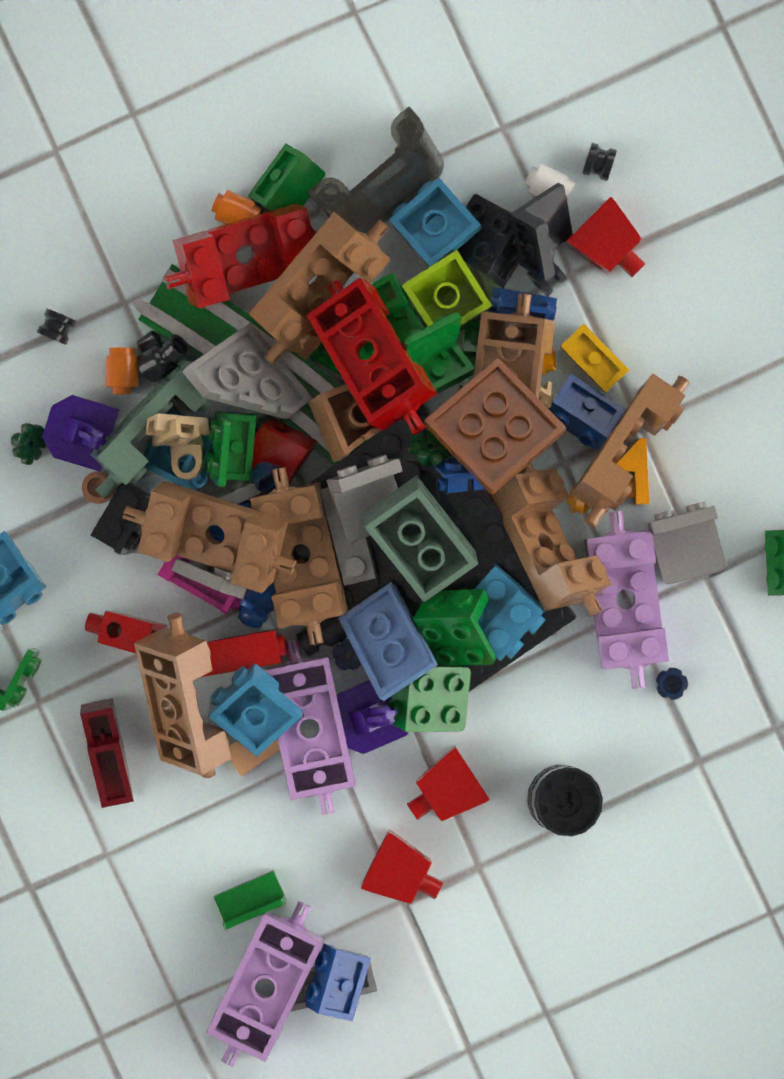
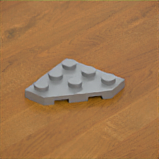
[182,322,313,419]

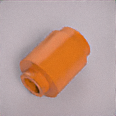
[211,190,262,224]
[106,347,139,395]

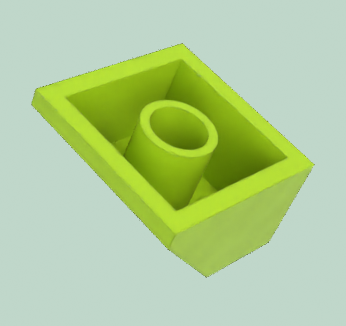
[401,250,492,328]

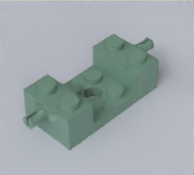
[90,360,214,499]

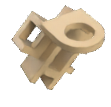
[145,413,210,480]

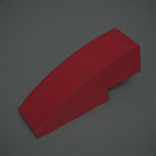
[80,698,134,808]

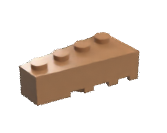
[308,384,380,463]

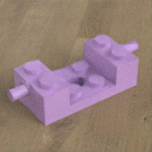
[584,511,669,689]
[264,639,356,815]
[206,901,324,1066]

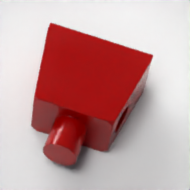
[565,197,645,278]
[251,418,318,492]
[85,611,167,654]
[407,746,490,821]
[361,829,443,904]

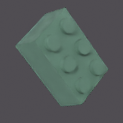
[363,475,478,602]

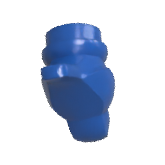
[238,582,276,629]

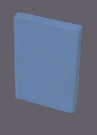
[338,582,438,701]

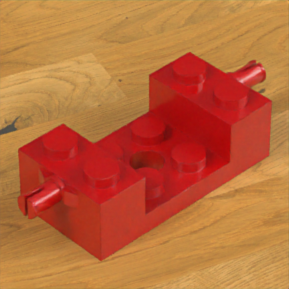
[164,204,318,309]
[306,278,438,434]

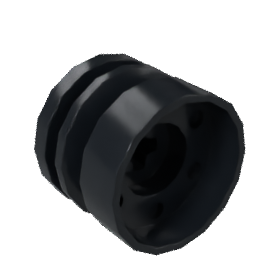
[527,765,603,837]

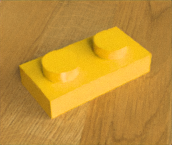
[560,323,629,393]

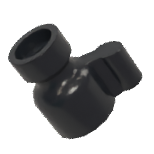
[137,330,190,383]
[296,617,347,656]

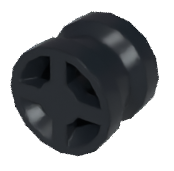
[582,142,617,181]
[526,262,567,297]
[37,308,77,345]

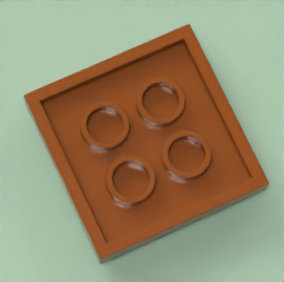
[424,358,566,495]

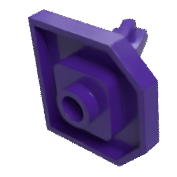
[42,395,119,472]
[337,680,408,754]

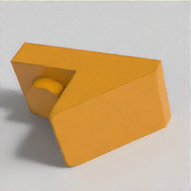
[615,438,650,505]

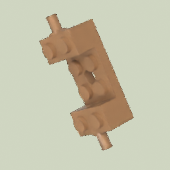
[249,212,391,365]
[473,293,556,399]
[570,374,690,528]
[489,463,612,617]
[250,467,348,645]
[123,481,296,593]
[134,613,232,778]

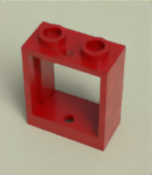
[202,629,288,677]

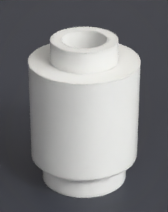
[524,163,575,200]

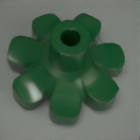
[11,423,47,465]
[408,430,451,467]

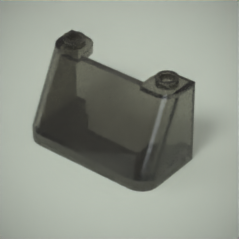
[307,106,444,234]

